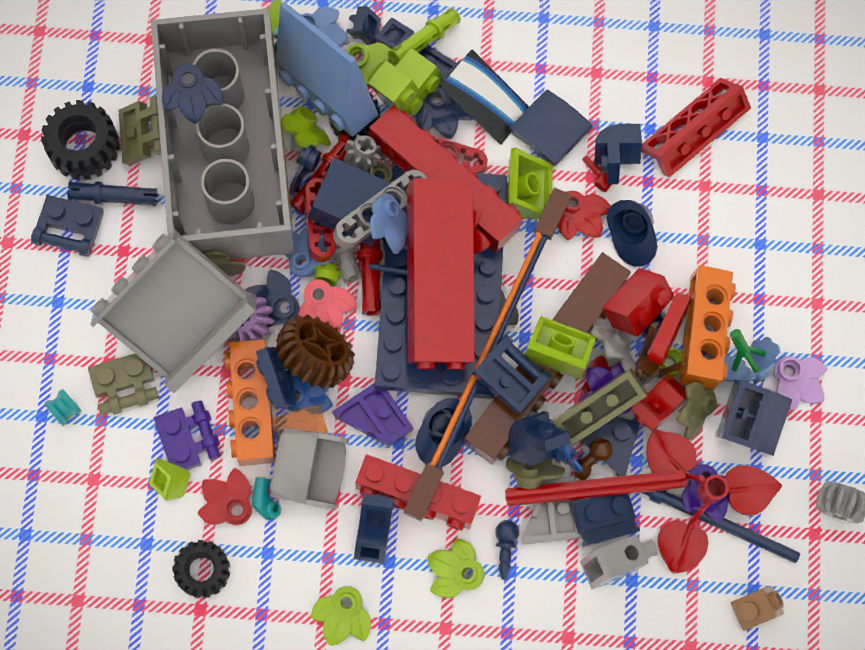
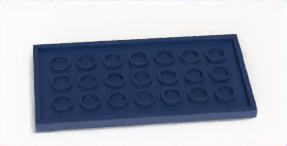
[374,165,507,399]

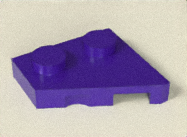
[332,383,414,447]

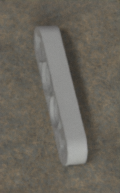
[333,170,427,249]

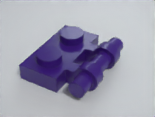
[153,400,221,470]

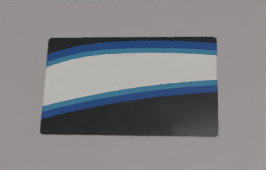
[442,49,530,145]

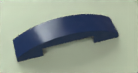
[375,17,462,88]

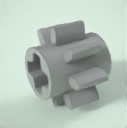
[344,134,380,172]

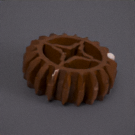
[275,314,355,390]

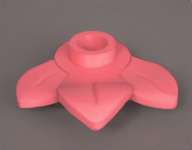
[299,279,357,332]

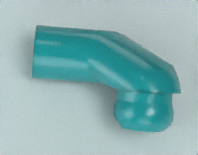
[252,477,281,520]

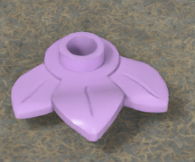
[774,356,828,411]

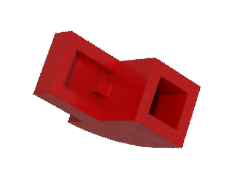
[630,374,687,432]

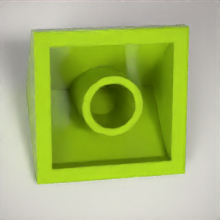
[507,147,553,219]
[525,316,596,380]

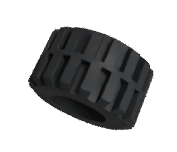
[41,100,120,180]

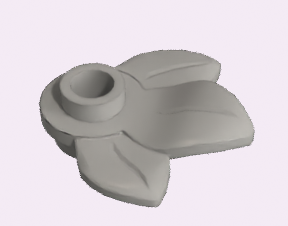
[591,326,636,372]

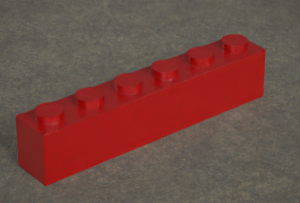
[369,105,523,253]

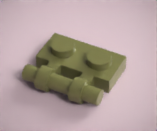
[118,96,161,166]
[88,353,159,416]

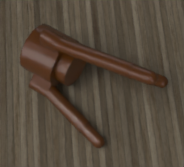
[634,323,686,384]

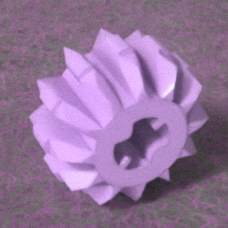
[230,293,275,341]

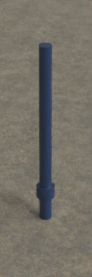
[641,490,801,564]

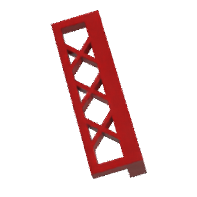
[641,78,751,178]

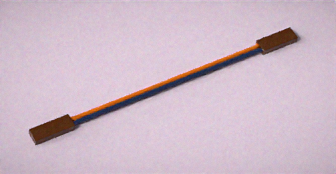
[403,187,571,522]

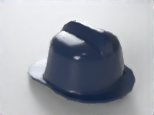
[606,200,658,267]
[415,398,472,468]

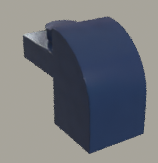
[594,123,642,184]
[509,411,570,467]
[354,494,394,564]

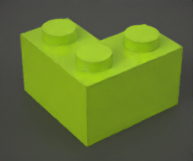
[368,48,443,116]

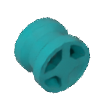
[44,388,82,426]

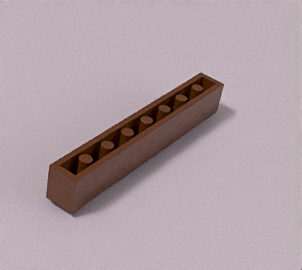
[463,252,631,465]

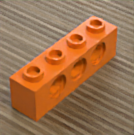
[679,265,736,391]
[225,339,276,466]

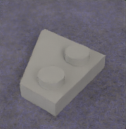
[522,477,582,545]

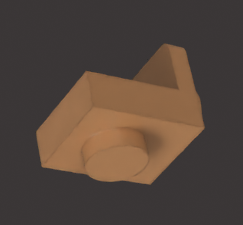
[730,586,784,631]

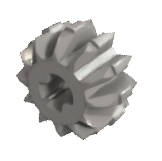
[816,481,865,524]

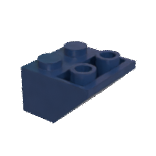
[716,380,793,456]

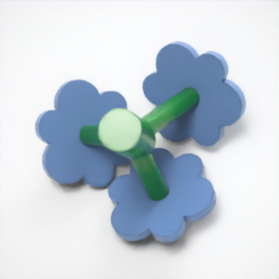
[724,329,780,384]

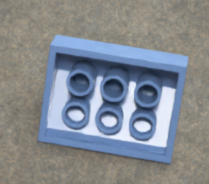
[276,2,379,137]

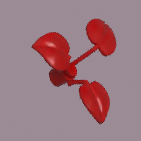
[646,429,782,574]

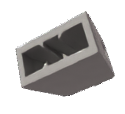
[580,535,658,590]

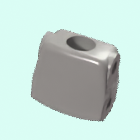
[270,427,350,510]

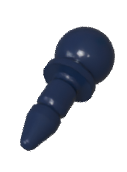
[495,520,519,580]

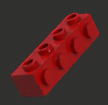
[355,454,481,531]

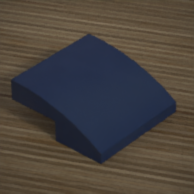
[509,89,593,167]

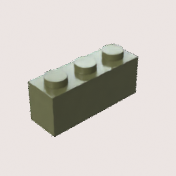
[552,367,648,447]

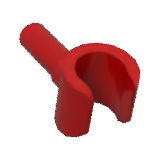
[582,155,612,192]

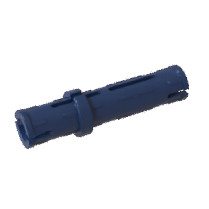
[67,181,158,206]

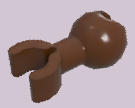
[570,438,613,480]

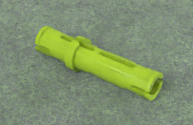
[388,7,461,65]

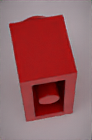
[602,268,674,337]

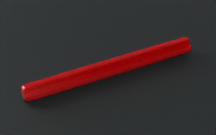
[505,470,687,506]

